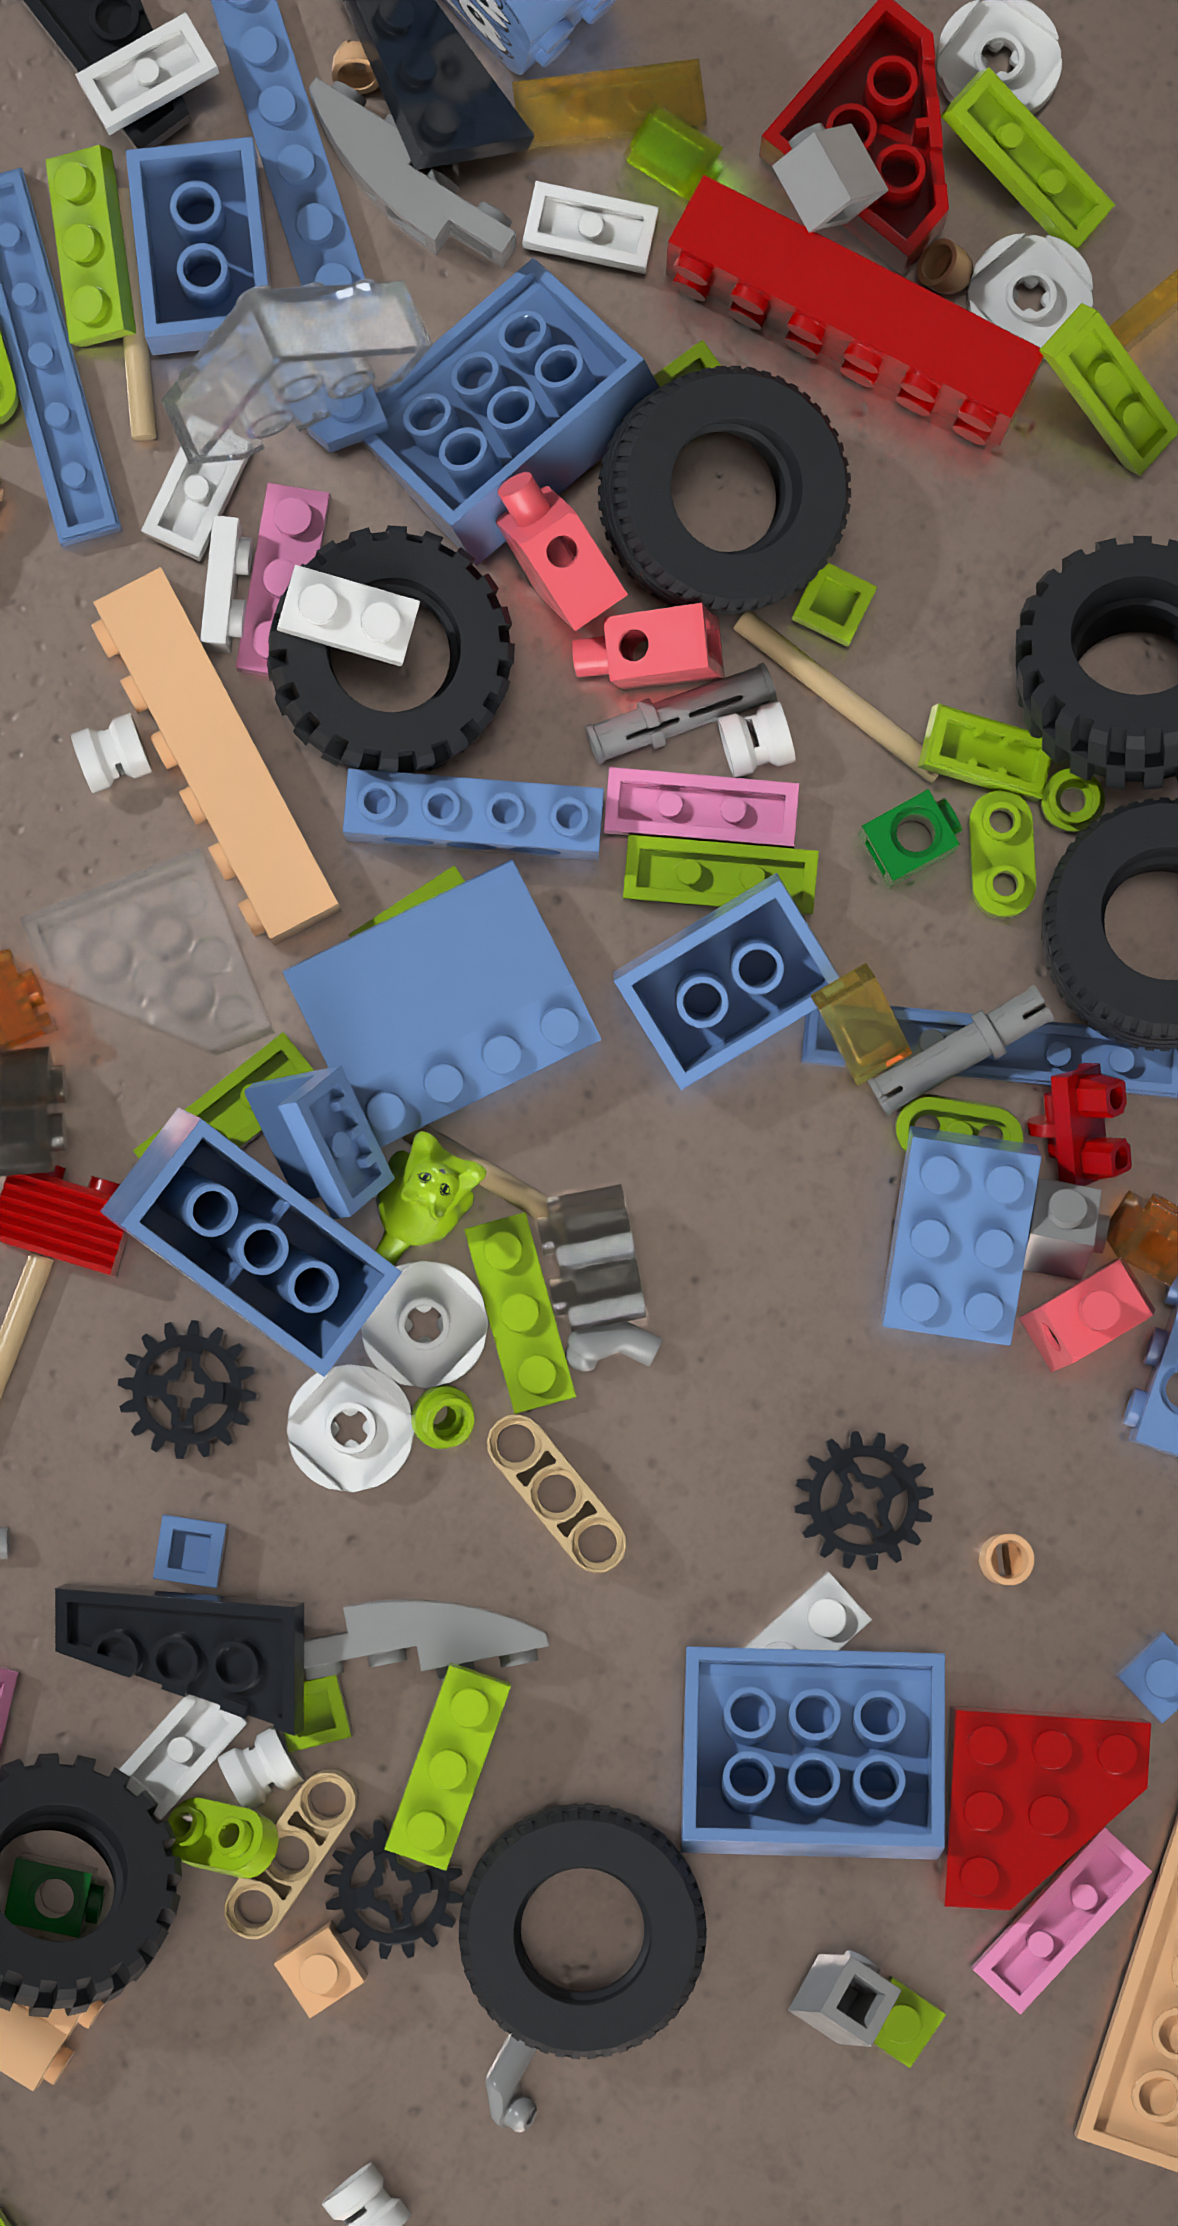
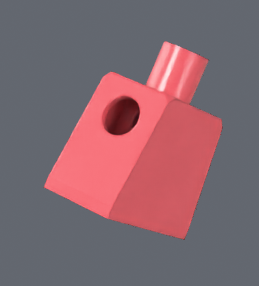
[496,472,628,631]
[572,603,725,690]
[1018,1255,1156,1372]

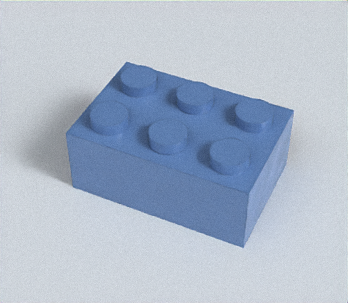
[126,137,277,355]
[614,873,847,1090]
[880,1126,1042,1346]

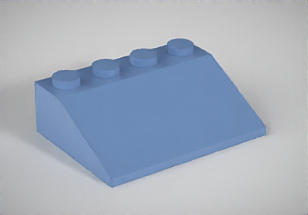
[361,257,660,566]
[282,859,602,1148]
[680,1646,945,1860]

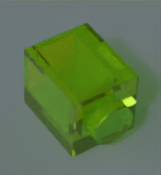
[622,102,725,201]

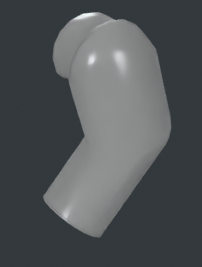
[565,1315,663,1371]

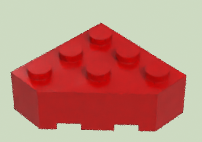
[759,0,949,276]
[939,1706,1151,1911]

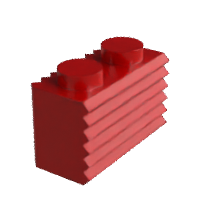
[0,1157,129,1277]

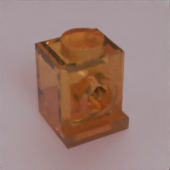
[0,949,59,1053]
[1106,1190,1178,1287]

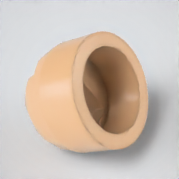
[332,40,379,94]
[917,238,973,295]
[978,1534,1034,1585]

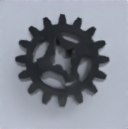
[117,1320,259,1459]
[793,1431,934,1571]
[324,1817,464,1960]

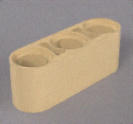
[487,1414,626,1573]
[224,1768,358,1939]

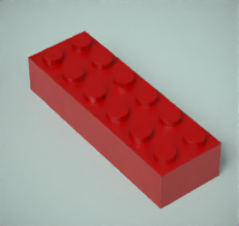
[666,174,1044,446]

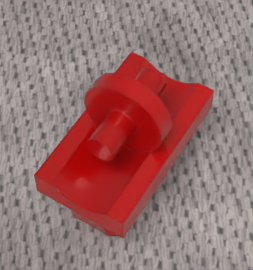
[1027,1063,1132,1186]

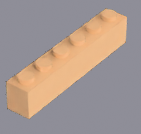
[91,567,342,946]

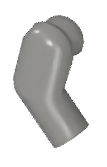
[486,2033,537,2133]

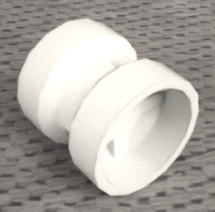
[717,701,796,778]
[71,713,153,794]
[217,1726,305,1810]
[322,2162,412,2226]

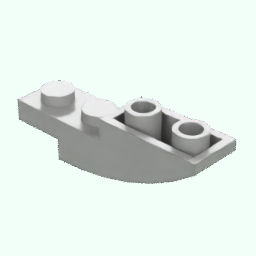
[309,77,517,268]
[304,1599,549,1680]

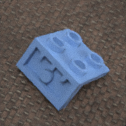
[244,1066,395,1220]

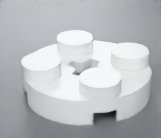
[935,0,1062,114]
[966,233,1093,360]
[361,1260,489,1389]
[287,1364,415,1492]

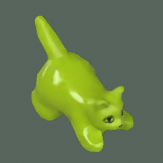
[375,1131,487,1266]

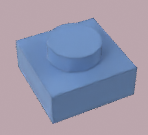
[153,1514,228,1588]
[1115,1631,1178,1724]

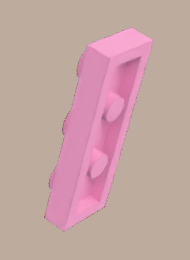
[236,483,331,677]
[604,767,799,849]
[971,1827,1152,2015]

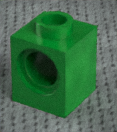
[858,789,963,889]
[4,1852,106,1938]

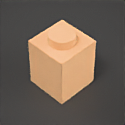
[274,1919,368,2018]

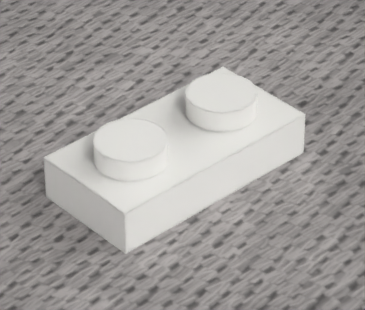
[75,12,219,135]
[522,181,659,274]
[141,417,253,561]
[200,515,253,654]
[277,565,420,666]
[744,1571,872,1651]
[119,1695,249,1820]

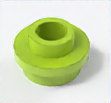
[1041,768,1105,832]
[411,1385,474,1449]

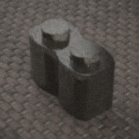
[0,1046,68,1176]
[537,1184,647,1332]

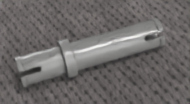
[585,662,777,764]
[868,985,1055,1116]

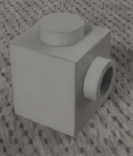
[772,123,889,233]
[1023,1178,1109,1280]
[788,1950,902,2047]

